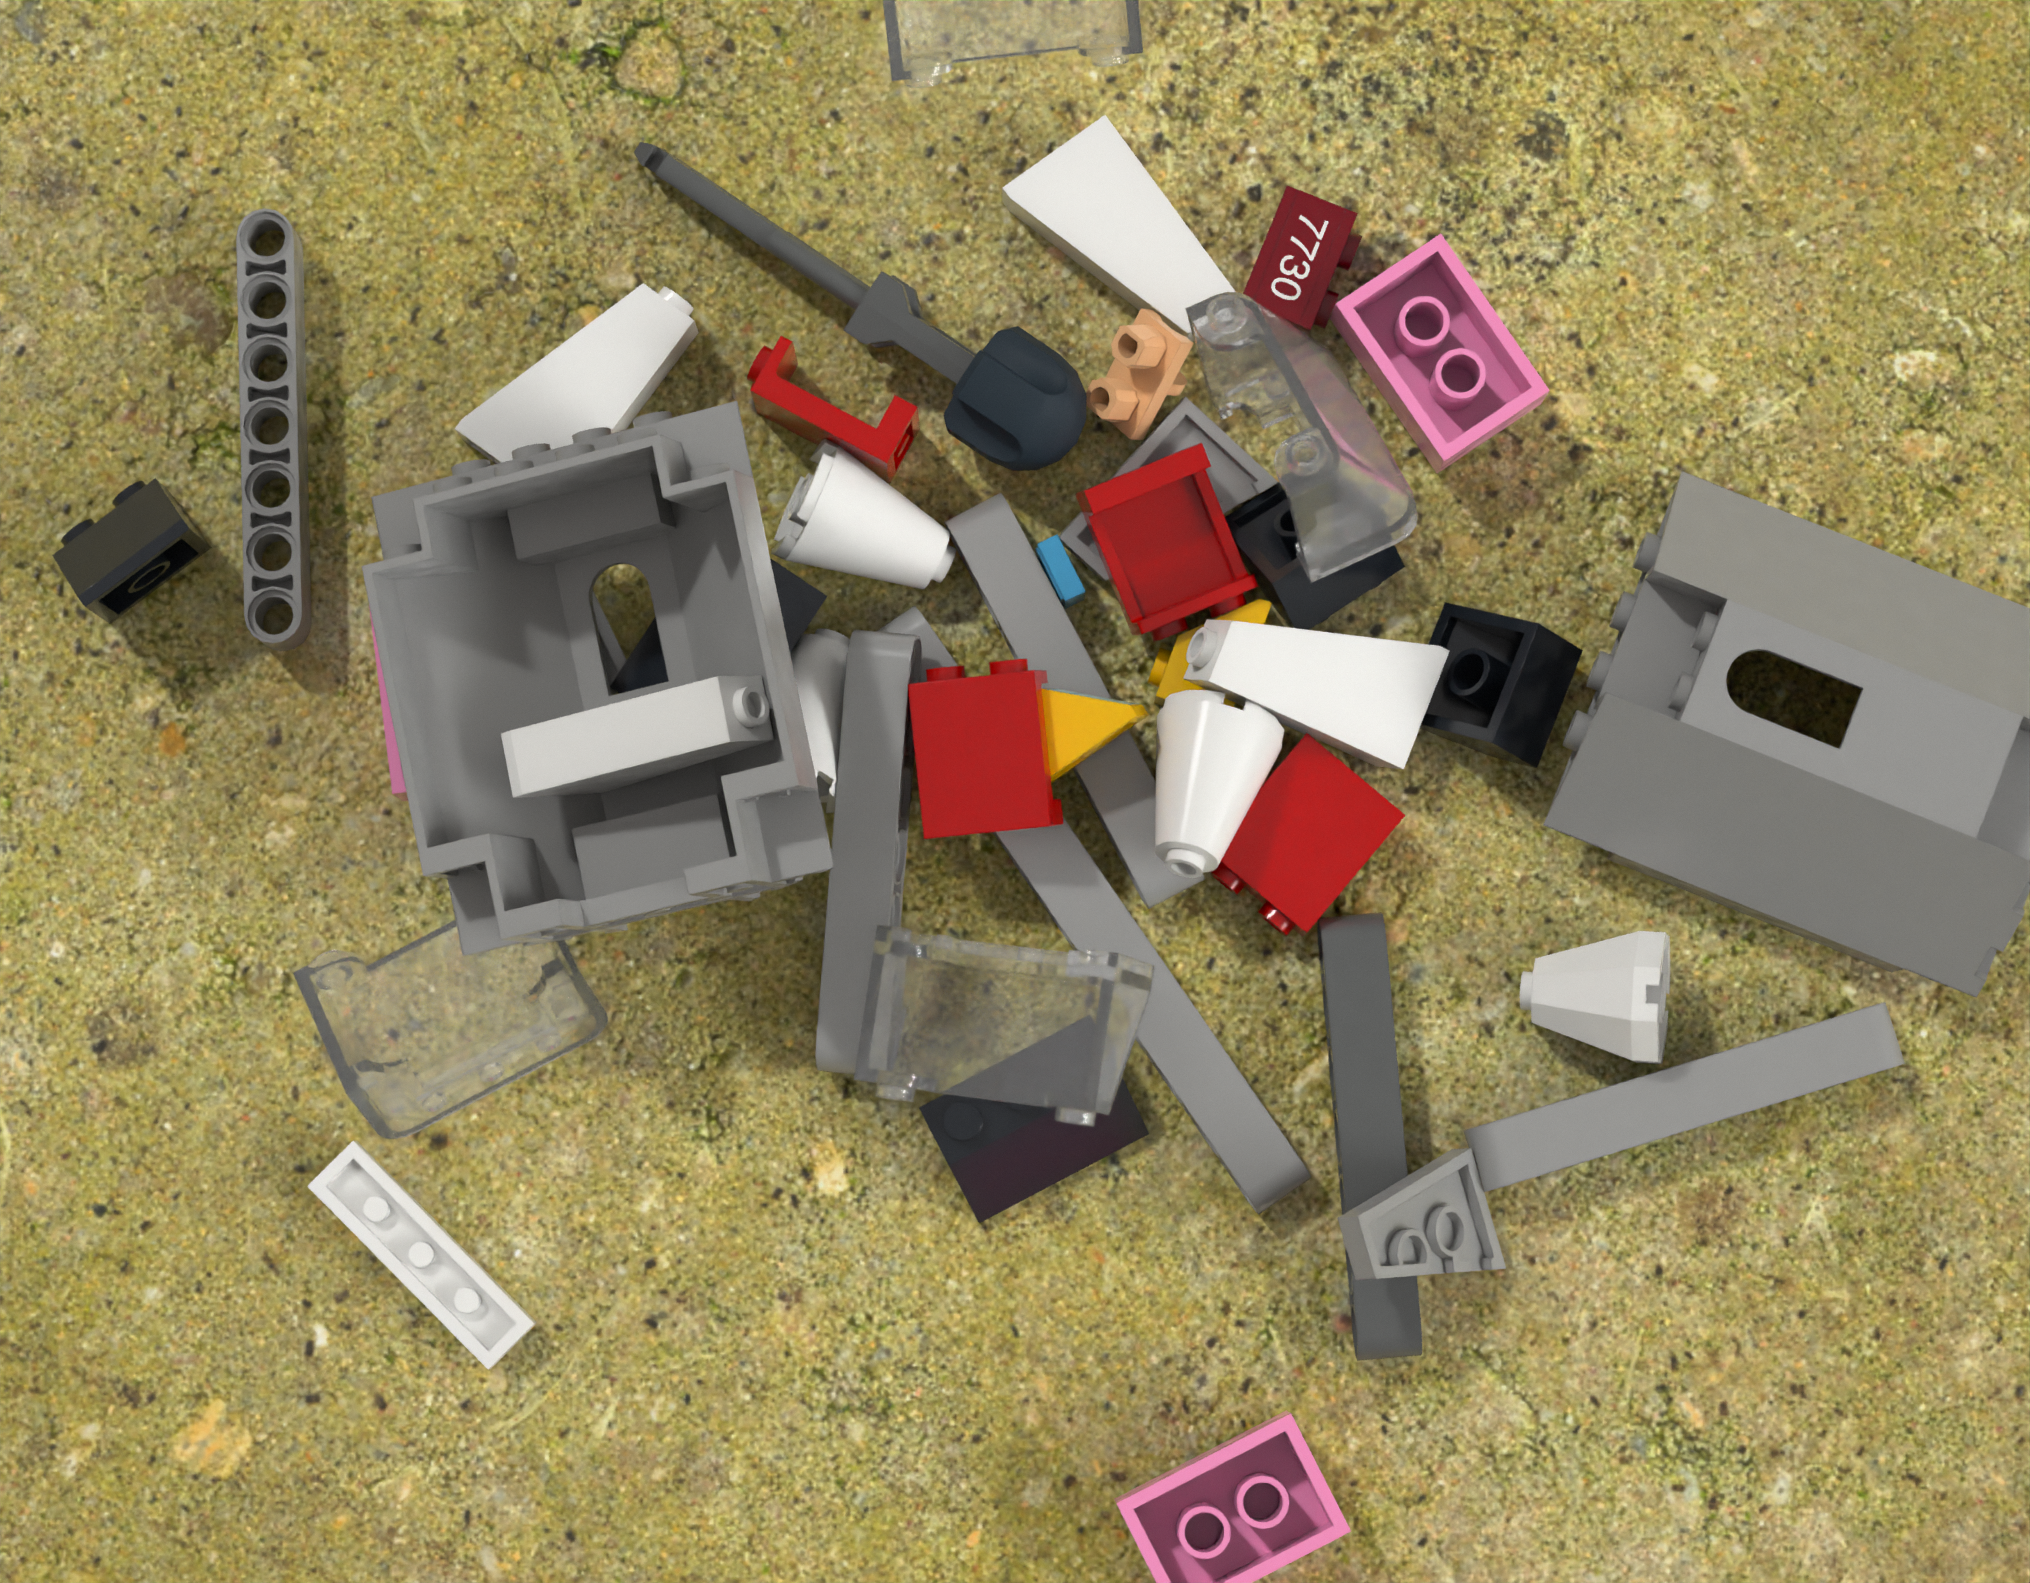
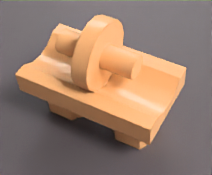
[1086,309,1194,440]

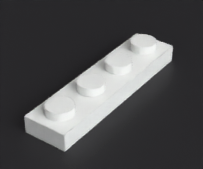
[307,1140,536,1369]

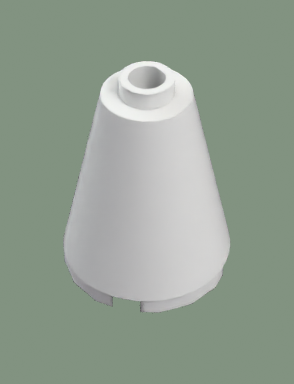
[771,439,956,589]
[790,629,850,813]
[1155,690,1284,878]

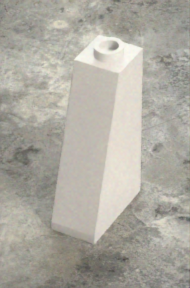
[1002,115,1240,343]
[455,283,699,464]
[1183,619,1449,769]
[501,675,774,798]

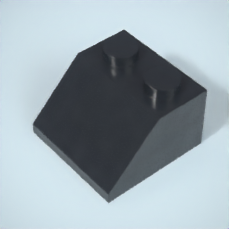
[1225,454,1405,630]
[52,478,212,624]
[1420,602,1583,768]

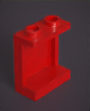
[747,336,920,484]
[1075,443,1258,642]
[908,659,1064,839]
[1209,733,1405,937]

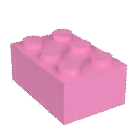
[1330,234,1550,474]
[1115,1410,1351,1583]

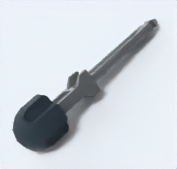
[634,142,1086,471]

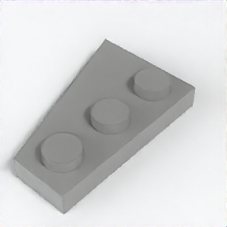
[1059,397,1278,581]
[1337,1148,1506,1280]

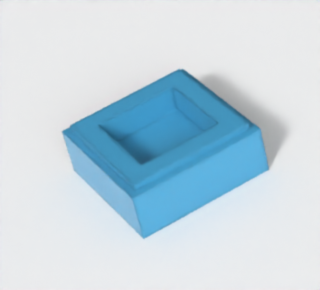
[1035,534,1086,609]

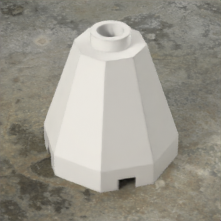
[1520,931,1670,1064]

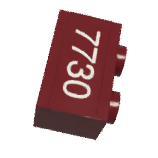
[1237,185,1362,342]

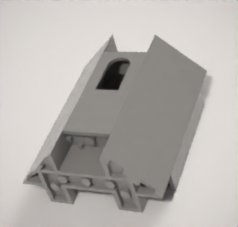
[362,401,835,956]
[1543,471,2030,998]

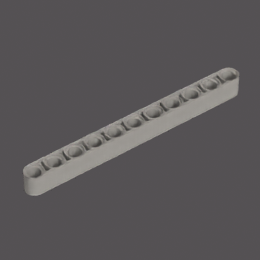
[877,606,1311,1215]

